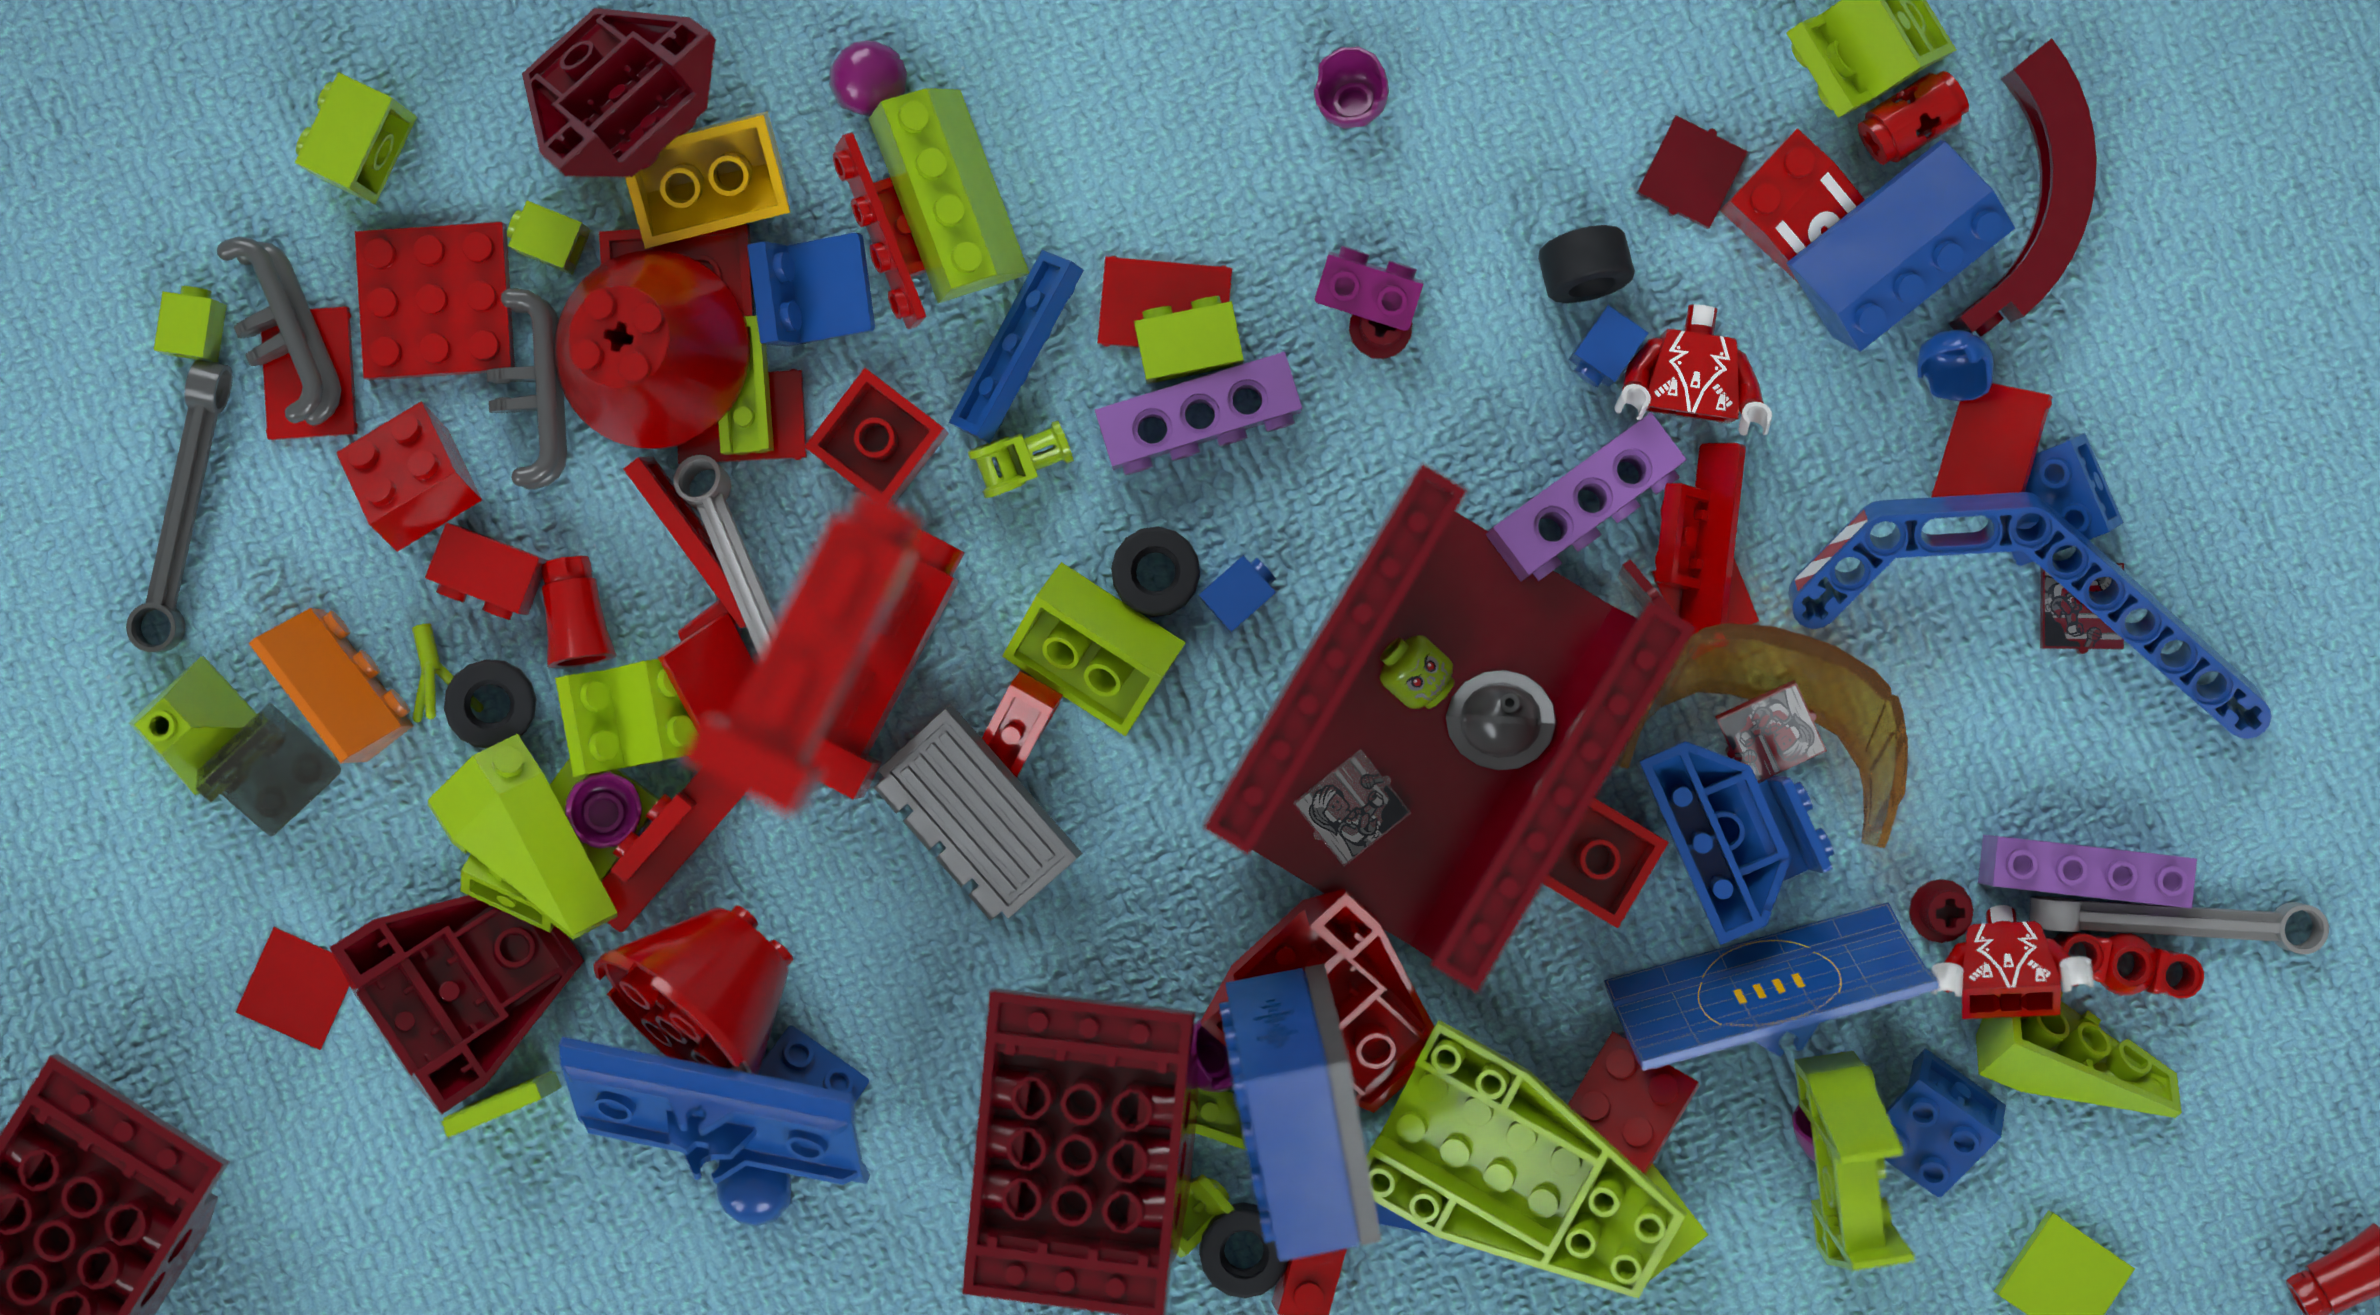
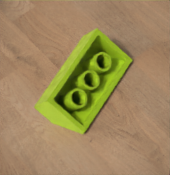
[868,88,1030,303]

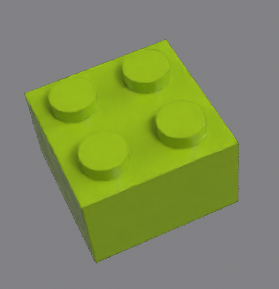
[295,72,417,205]

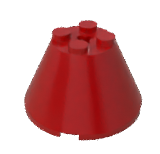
[554,250,750,449]
[594,905,794,1075]

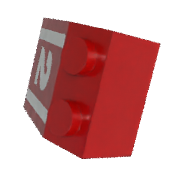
[1720,128,1865,284]

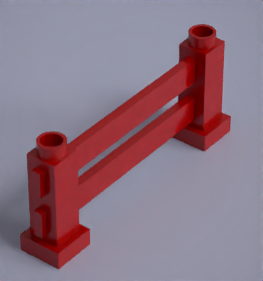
[682,489,965,816]

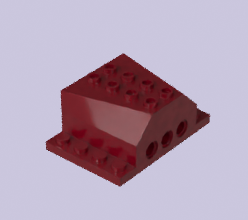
[962,988,1199,1315]
[0,1054,230,1315]

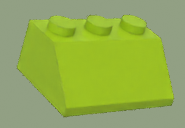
[1002,562,1186,737]

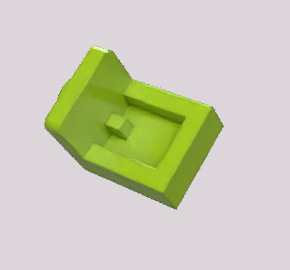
[1177,1174,1235,1258]

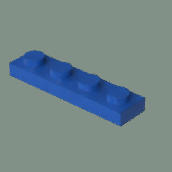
[948,250,1084,444]

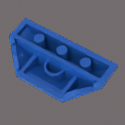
[1639,741,1791,945]

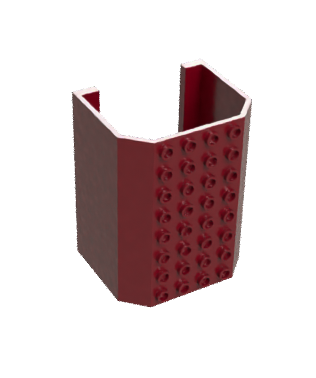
[1202,463,1696,993]

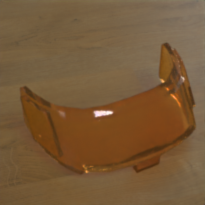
[1614,623,1908,849]

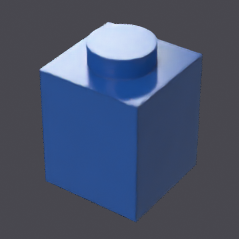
[1568,305,1649,387]
[1198,555,1276,633]

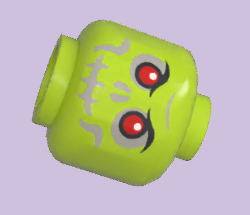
[1380,635,1455,709]

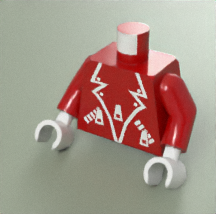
[1615,304,1772,435]
[1931,905,2094,1019]

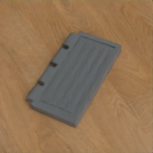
[874,704,1083,921]

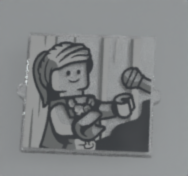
[1293,749,1412,867]

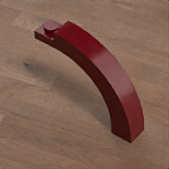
[1948,38,2097,337]

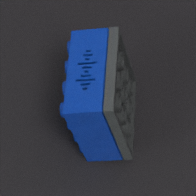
[1219,964,1382,1262]

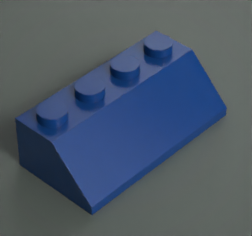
[1786,140,2015,352]

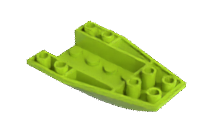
[1366,1020,1687,1299]

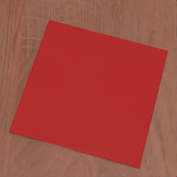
[236,927,350,1050]

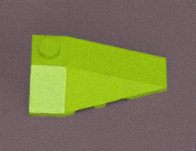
[427,734,618,940]
[1976,991,2182,1118]

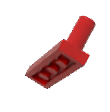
[623,456,746,641]

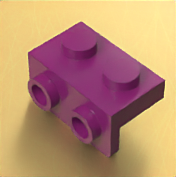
[1315,246,1424,331]

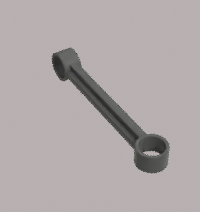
[126,359,232,652]

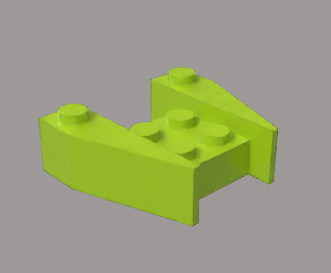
[1794,1050,1915,1271]

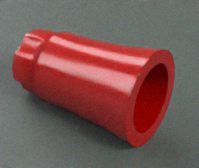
[542,555,617,668]
[2286,1223,2380,1315]

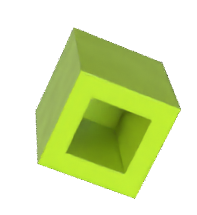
[507,200,591,275]
[154,286,227,363]

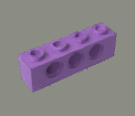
[1095,351,1302,475]
[1486,412,1687,582]
[1978,834,2197,908]

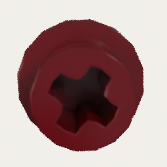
[1349,314,1412,359]
[1909,879,1974,943]

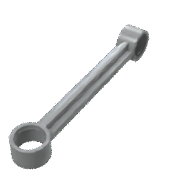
[674,455,777,656]
[2029,896,2329,954]

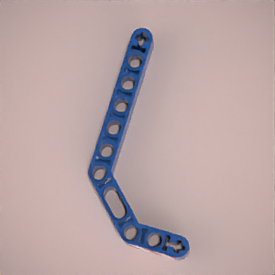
[1788,492,2272,739]

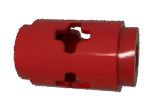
[1858,71,1969,165]

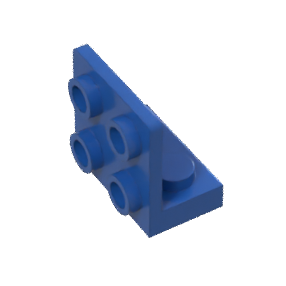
[747,232,875,347]
[2011,433,2124,566]
[1759,776,1834,881]
[758,1025,869,1102]
[1884,1048,2006,1197]

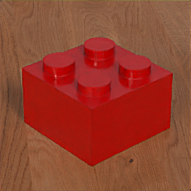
[804,368,949,506]
[336,401,482,552]
[1543,798,1669,928]

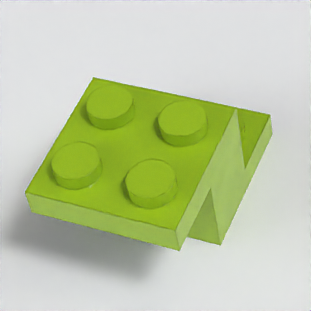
[1786,0,1957,118]
[555,659,697,777]

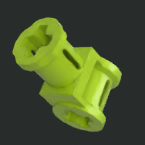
[967,420,1074,498]

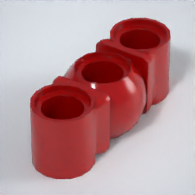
[2054,931,2204,998]

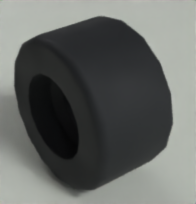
[1538,225,1635,303]
[1111,526,1200,617]
[444,659,537,748]
[1199,1202,1288,1298]

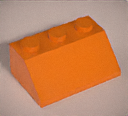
[248,608,414,763]

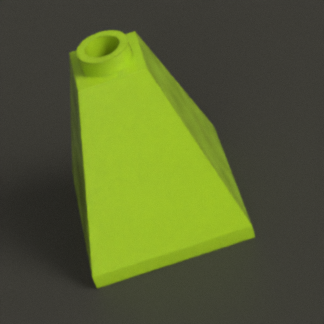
[129,656,270,795]

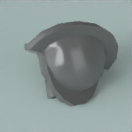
[1446,670,1557,770]

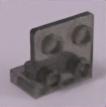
[196,702,341,836]

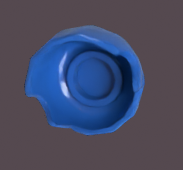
[1917,330,1994,401]
[716,1166,791,1227]

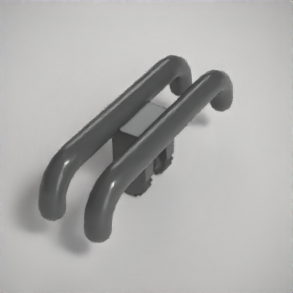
[217,236,342,426]
[487,288,567,490]

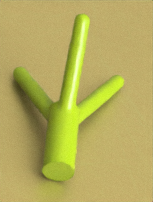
[412,623,484,723]

